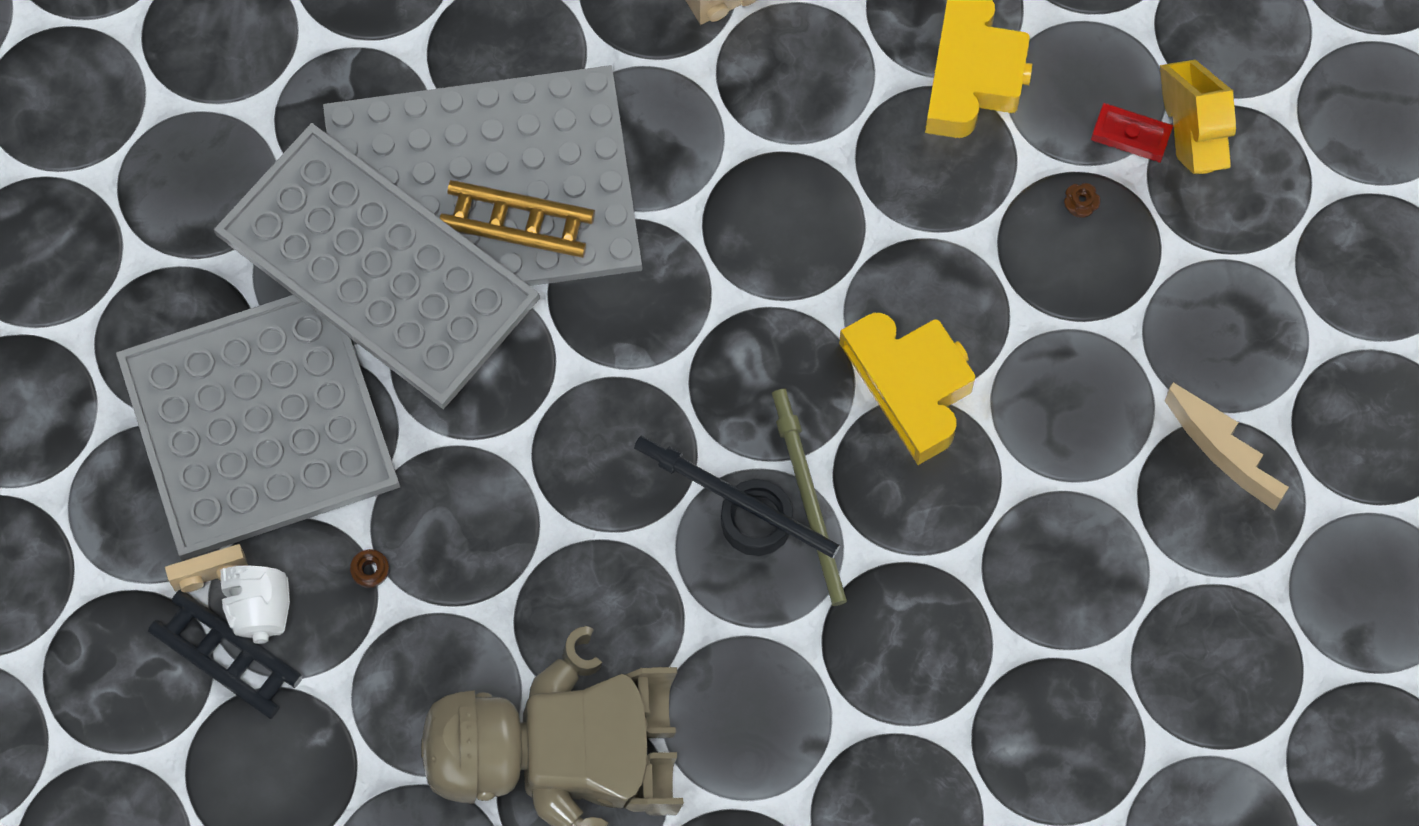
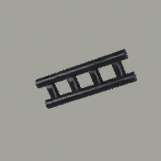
[148,589,303,719]

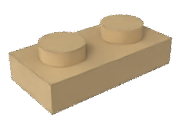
[165,544,248,592]

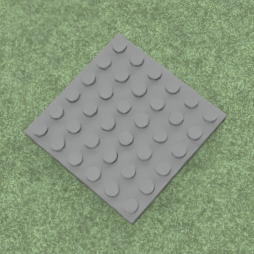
[116,295,400,560]

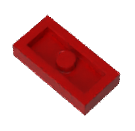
[1091,103,1173,163]

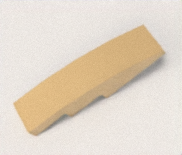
[1165,382,1289,511]

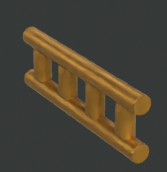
[439,180,595,258]

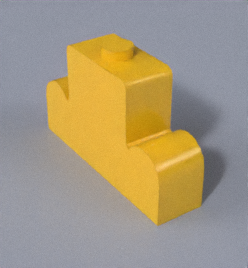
[925,0,1033,138]
[1160,60,1236,174]
[839,313,975,465]

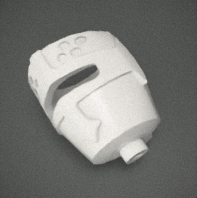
[220,566,290,644]

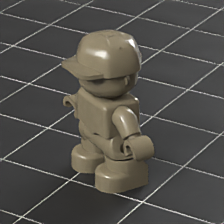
[421,626,684,826]

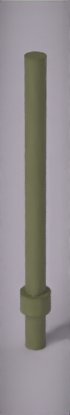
[772,389,847,606]

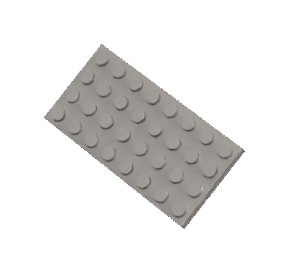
[214,123,540,410]

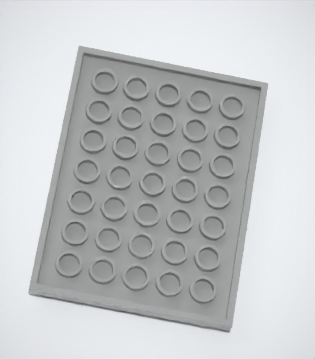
[323,65,642,286]

